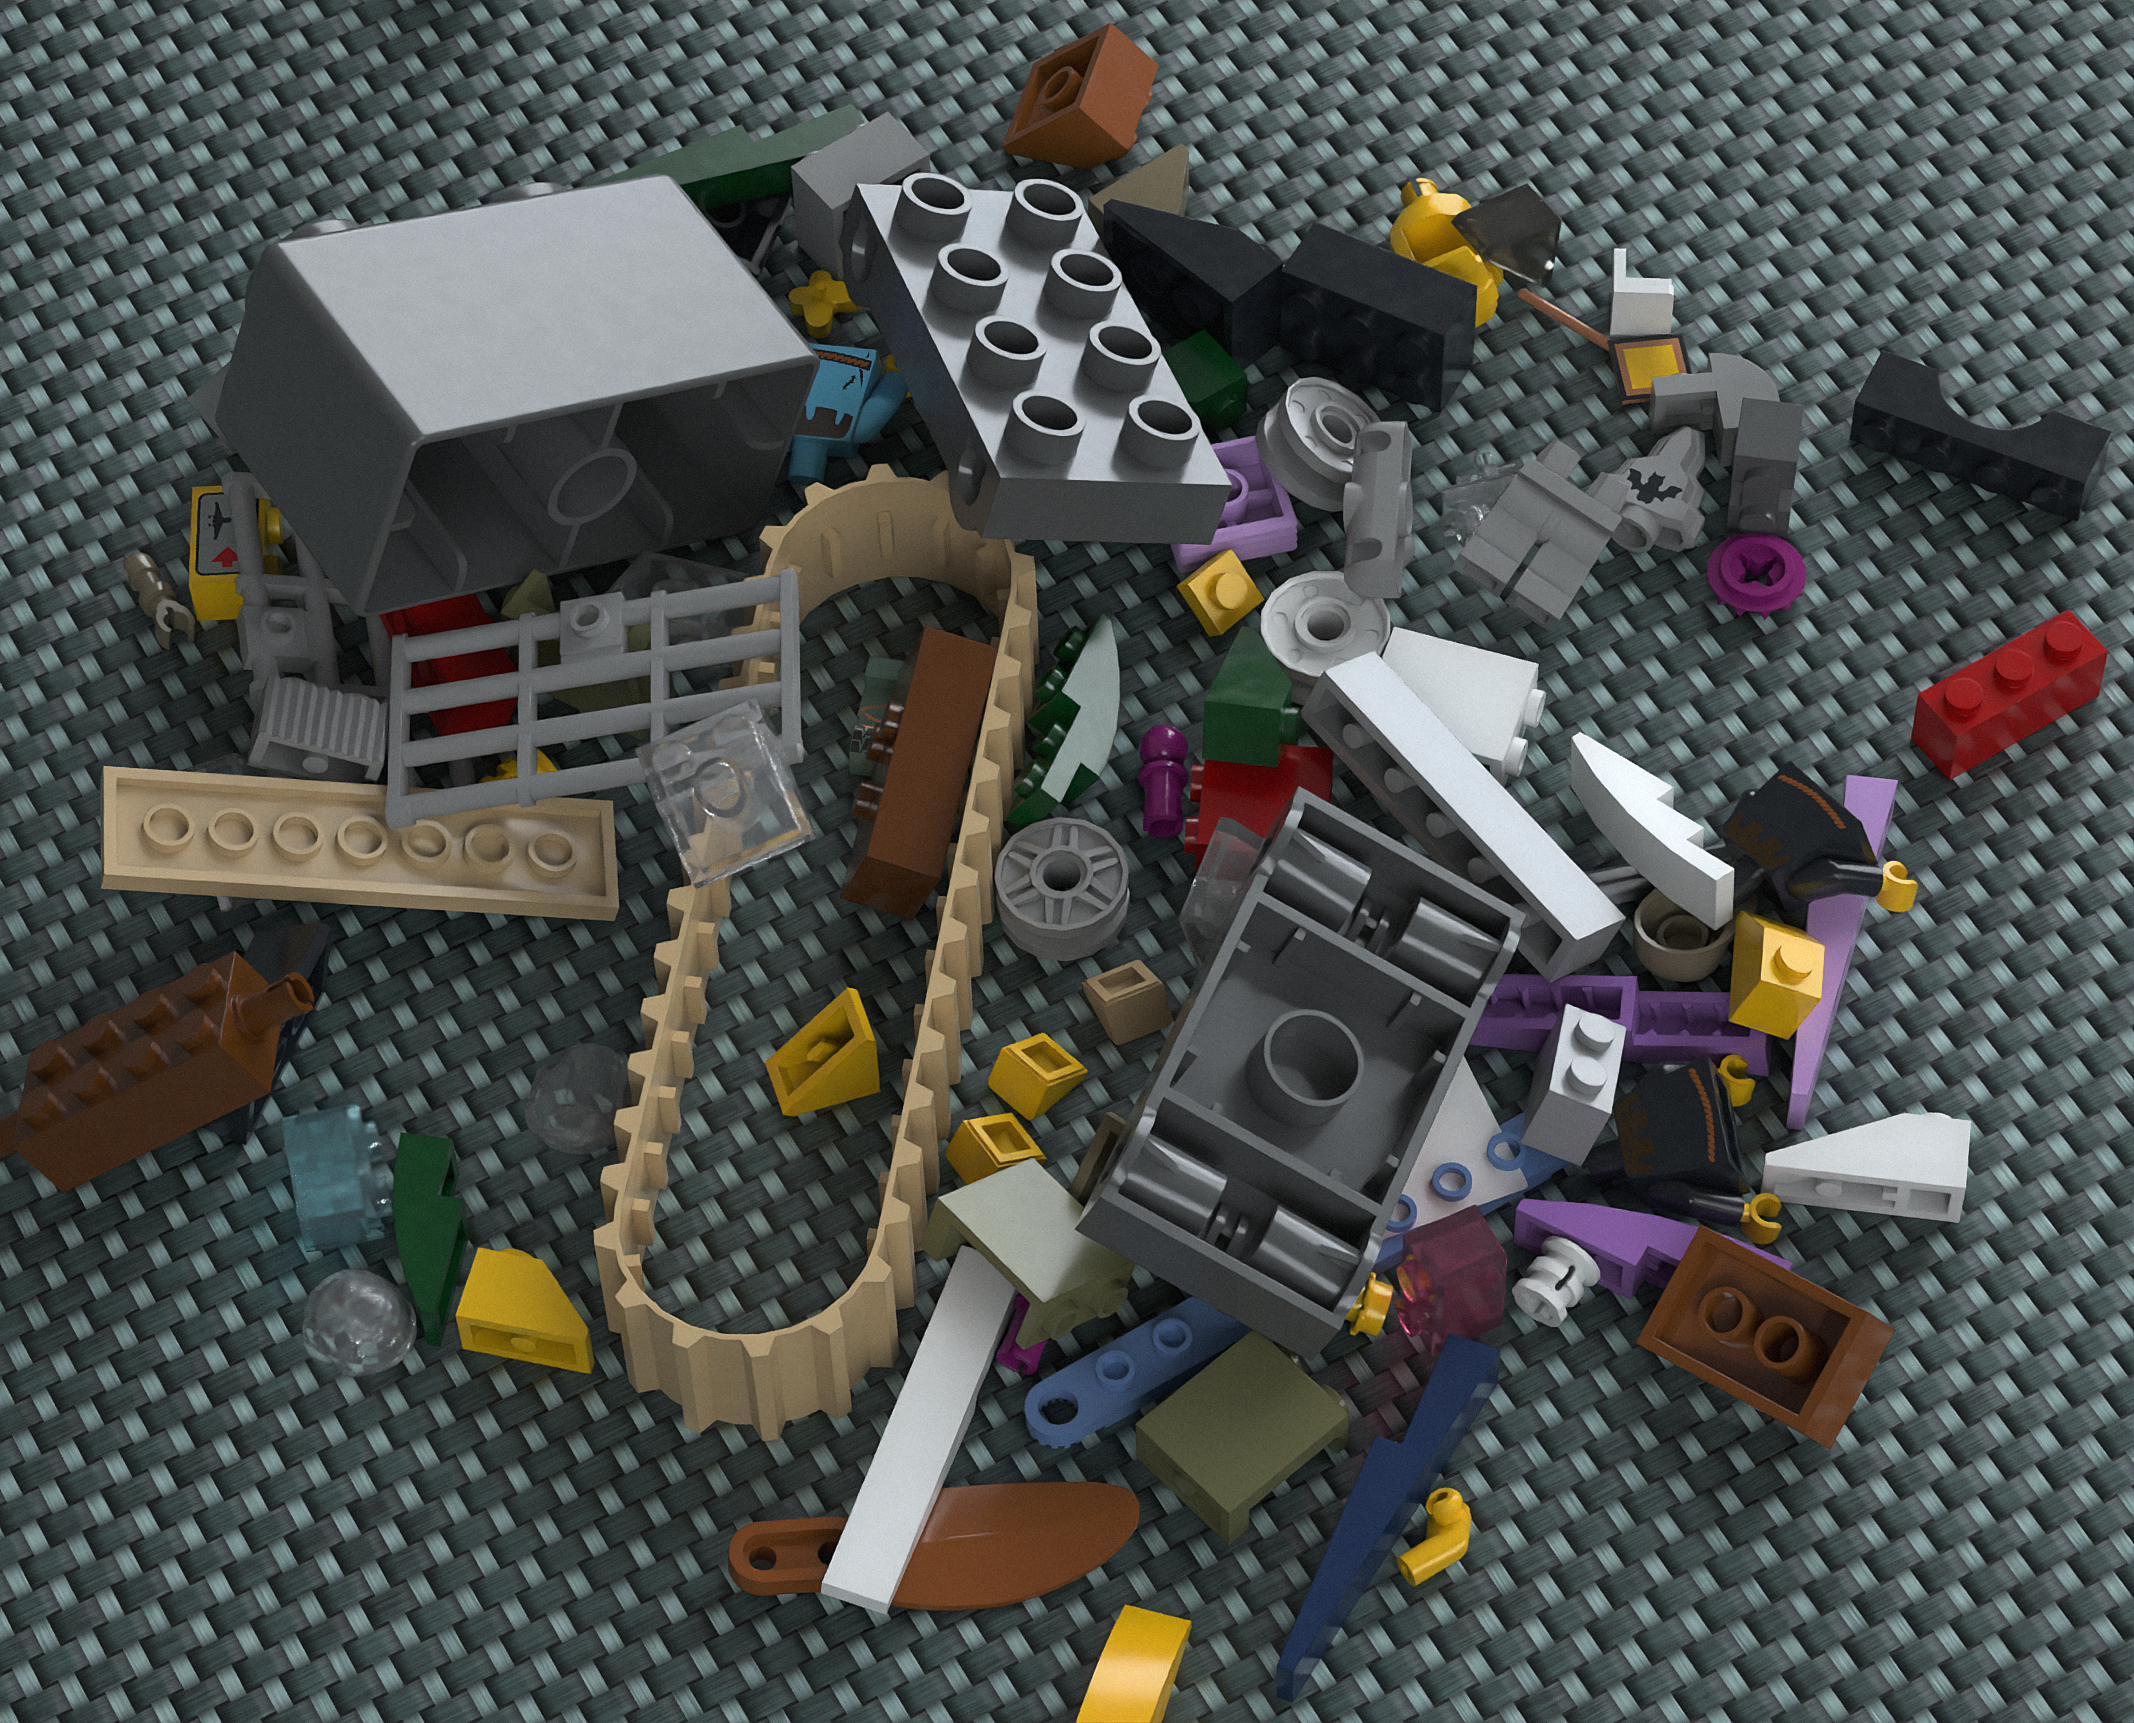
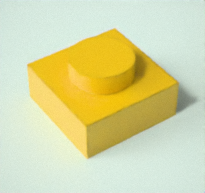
[1177,549,1265,637]

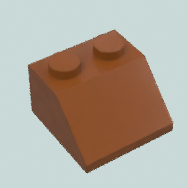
[1002,23,1159,170]

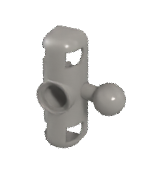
[1343,421,1416,598]

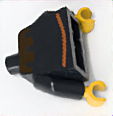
[1720,761,1918,913]
[1586,1054,1782,1245]

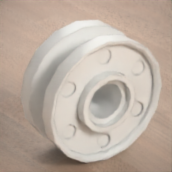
[1261,571,1390,706]

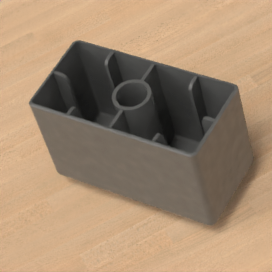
[215,173,820,617]

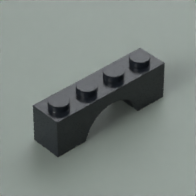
[1850,350,2111,521]

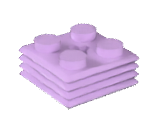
[1170,435,1298,573]

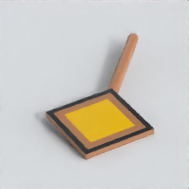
[1517,288,1693,405]

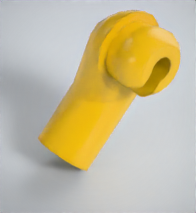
[1396,1488,1471,1587]

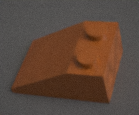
[1636,1224,1895,1449]

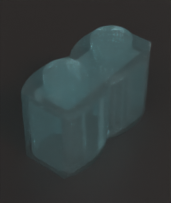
[281,1103,393,1253]

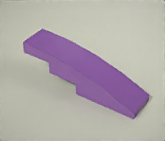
[1513,1199,1793,1300]

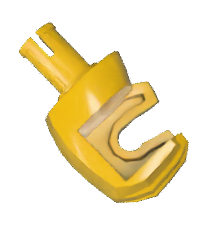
[1390,178,1503,328]

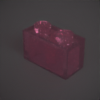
[1395,1204,1508,1356]

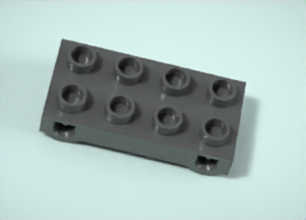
[838,172,1232,545]
[1074,786,1527,1361]

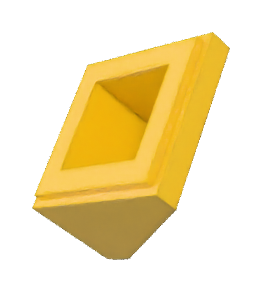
[988,1033,1088,1121]
[945,1112,1047,1185]

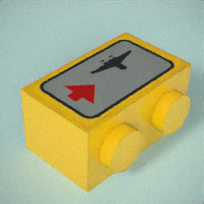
[189,485,284,621]

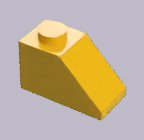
[1728,910,1825,1040]
[455,1247,595,1374]

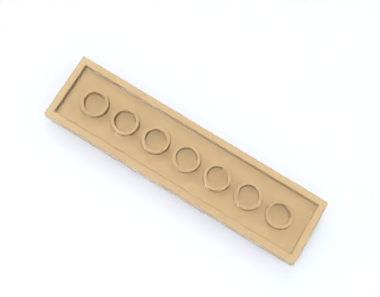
[100,766,619,921]

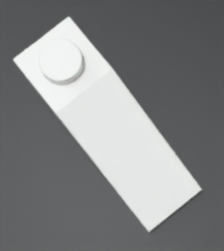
[1760,1113,1971,1223]

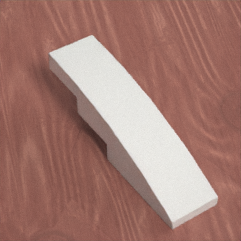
[1571,732,1734,930]

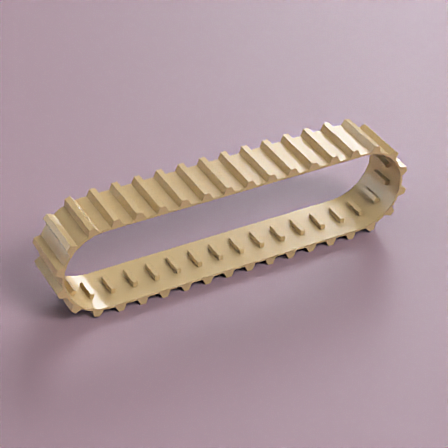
[593,463,1040,1441]

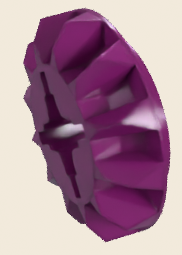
[1707,533,1806,620]

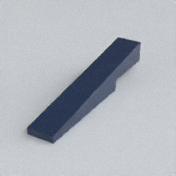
[1276,1333,1500,1703]

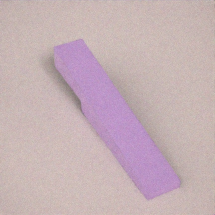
[1786,775,1898,1130]

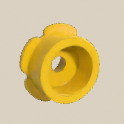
[1345,1272,1393,1337]

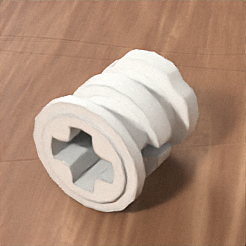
[1512,1236,1601,1327]

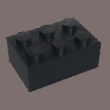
[1280,222,1477,413]

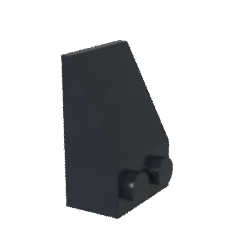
[1103,199,1283,371]

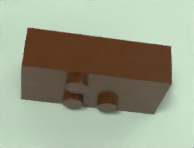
[840,626,999,920]

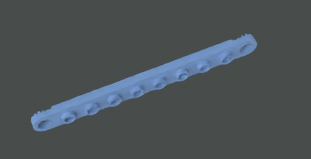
[1024,1111,1573,1449]

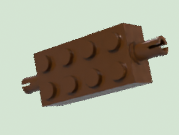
[0,951,314,1193]

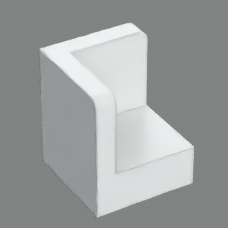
[1610,248,1674,339]

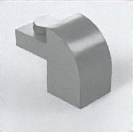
[1649,353,1780,467]

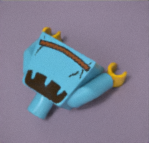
[787,343,912,486]

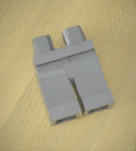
[1452,439,1629,633]

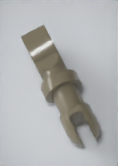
[124,552,195,650]

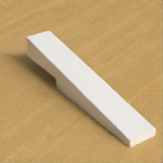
[821,1245,1020,1615]

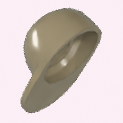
[1633,888,1757,982]

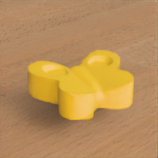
[788,270,862,339]

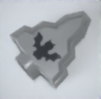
[1585,425,1705,553]

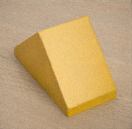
[765,987,881,1117]

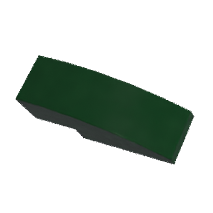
[392,1132,470,1347]

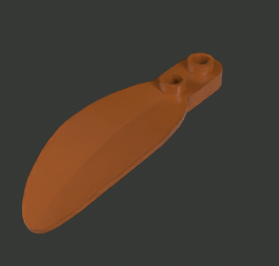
[728,1481,1141,1611]

